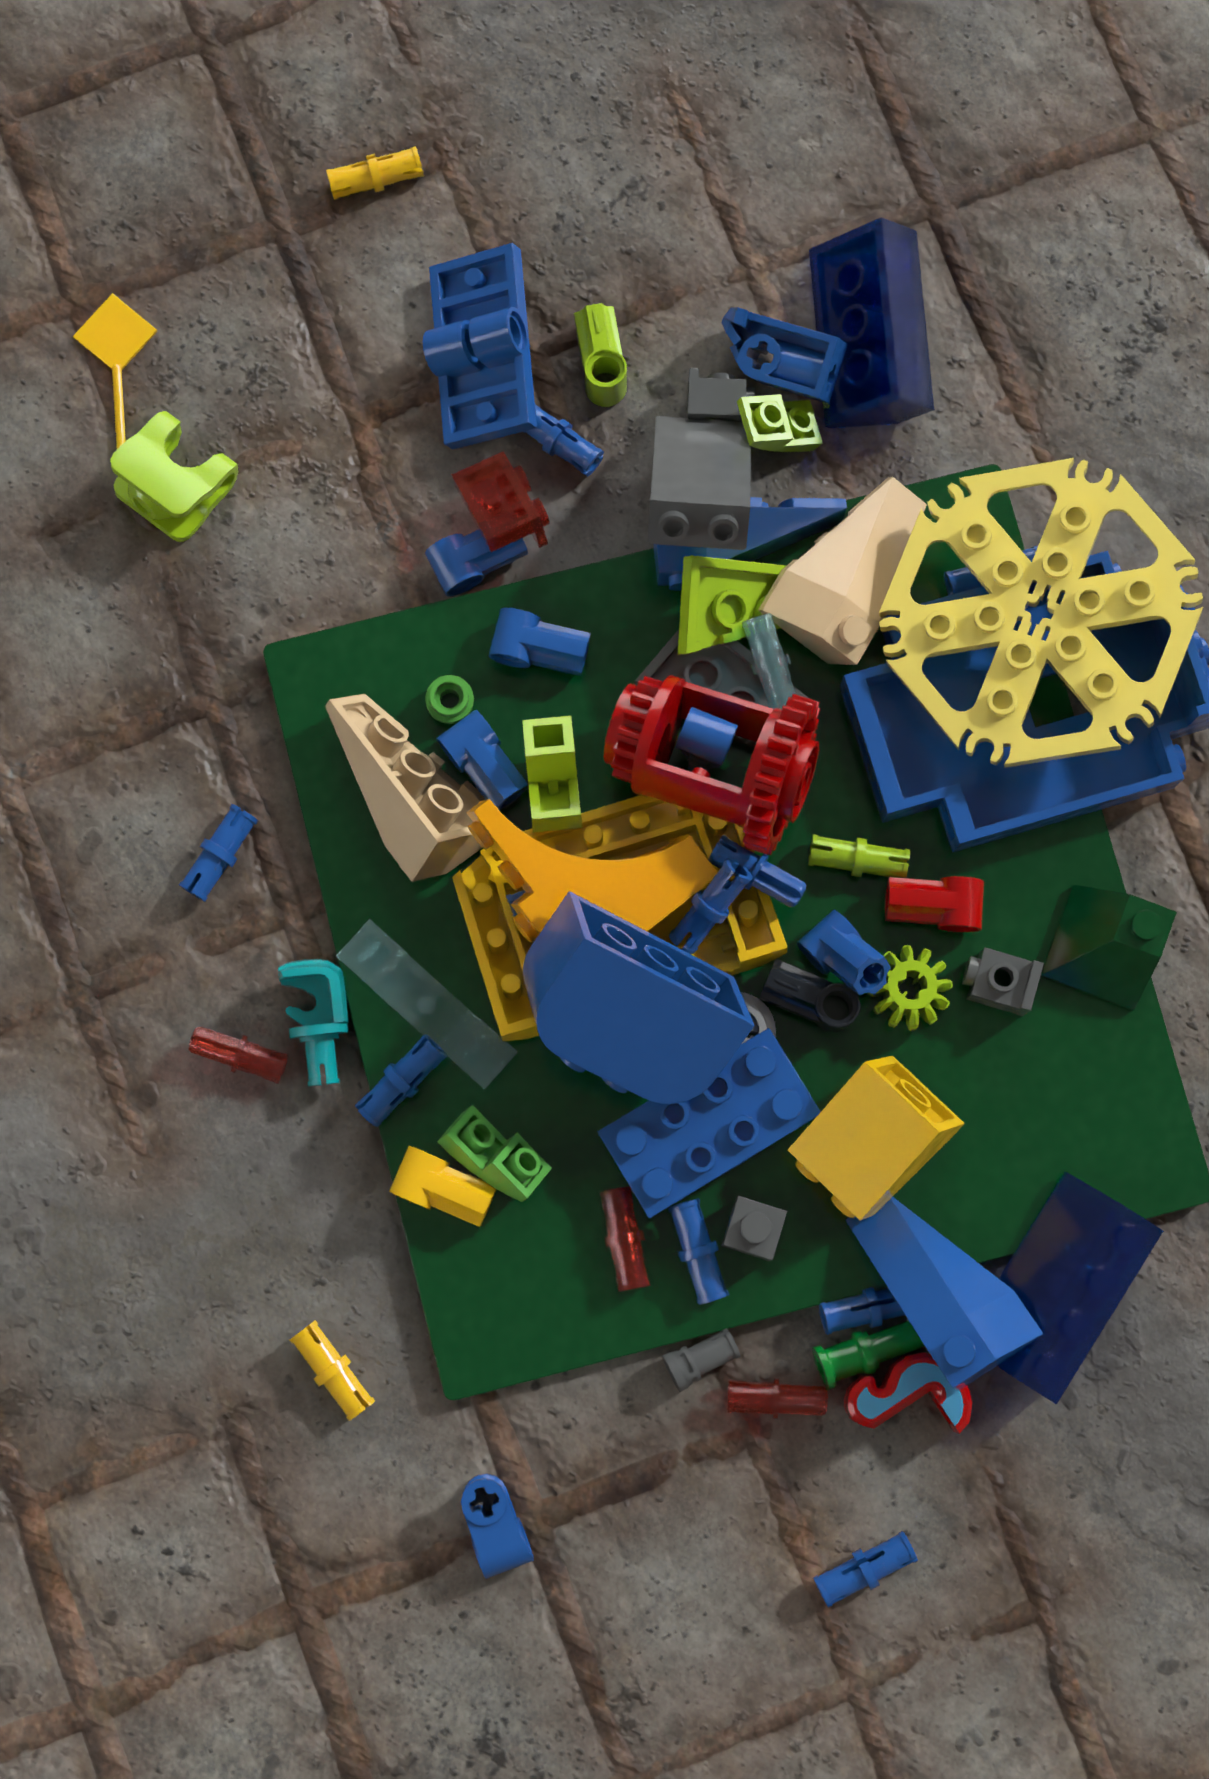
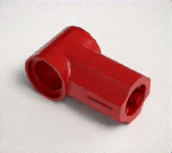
[884,876,984,932]

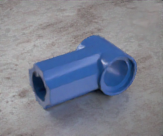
[425,515,528,597]
[488,608,591,676]
[675,707,738,771]
[436,710,529,810]
[797,910,891,995]

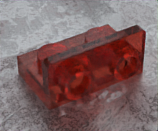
[451,451,550,552]

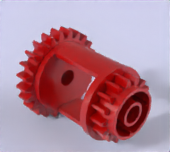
[604,675,820,855]

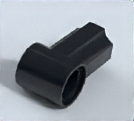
[759,959,861,1033]

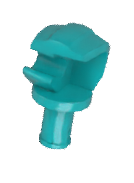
[278,959,348,1087]

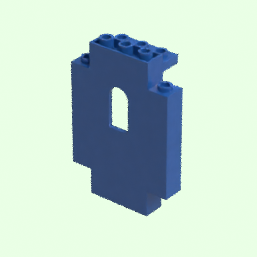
[840,550,1209,853]

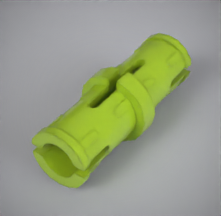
[808,834,910,878]

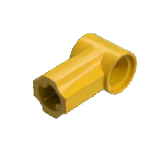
[389,1146,496,1227]

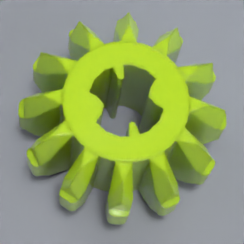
[867,945,953,1031]

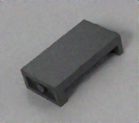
[648,416,751,550]

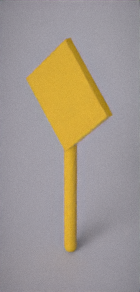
[73,293,158,449]

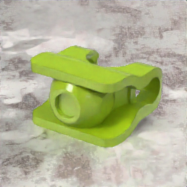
[110,411,238,542]

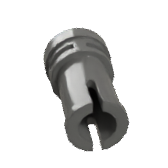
[662,1328,741,1392]

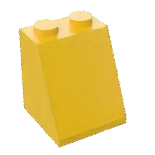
[788,1056,965,1221]

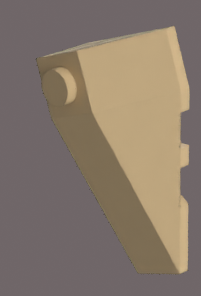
[758,477,927,665]
[325,694,485,882]

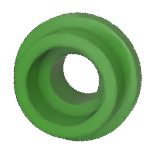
[425,675,474,724]

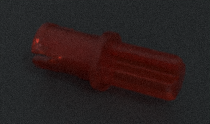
[188,1027,289,1084]
[728,1378,828,1419]

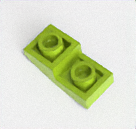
[737,394,823,452]

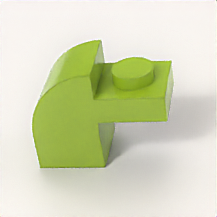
[522,716,582,833]

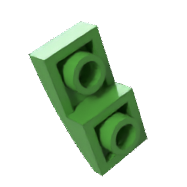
[437,1105,552,1202]

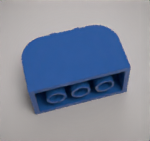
[523,891,755,1104]

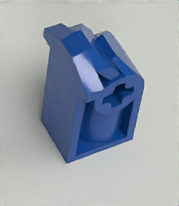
[721,307,848,404]

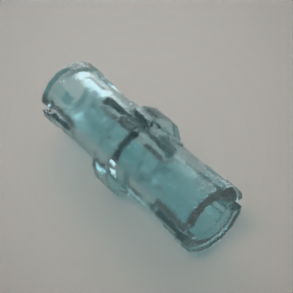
[742,613,796,709]

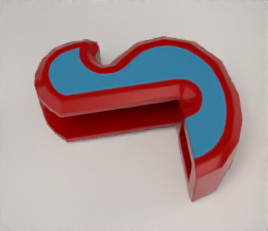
[844,1352,972,1434]

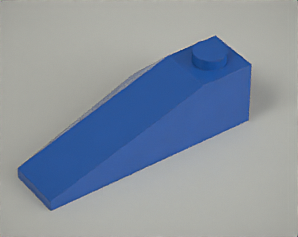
[846,1197,1044,1391]

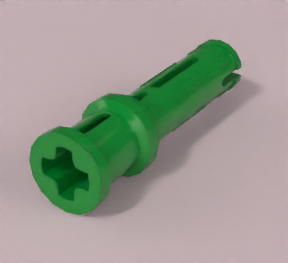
[812,1321,925,1391]

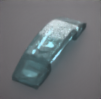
[336,919,517,1089]

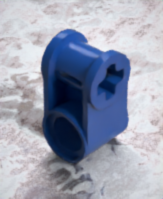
[461,1473,534,1579]

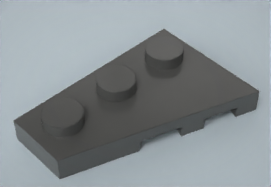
[635,629,810,709]

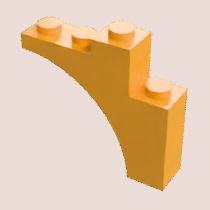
[466,799,718,942]

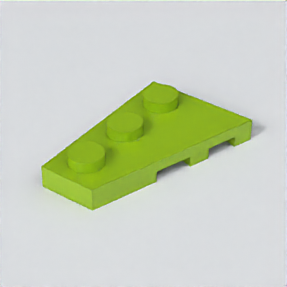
[677,555,786,655]

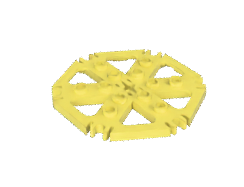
[879,458,1203,768]

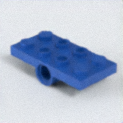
[423,243,537,449]
[597,1028,821,1219]

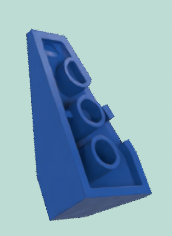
[653,497,847,591]

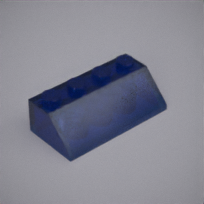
[809,217,935,429]
[997,1172,1164,1404]

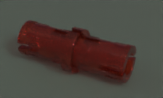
[599,1186,650,1292]

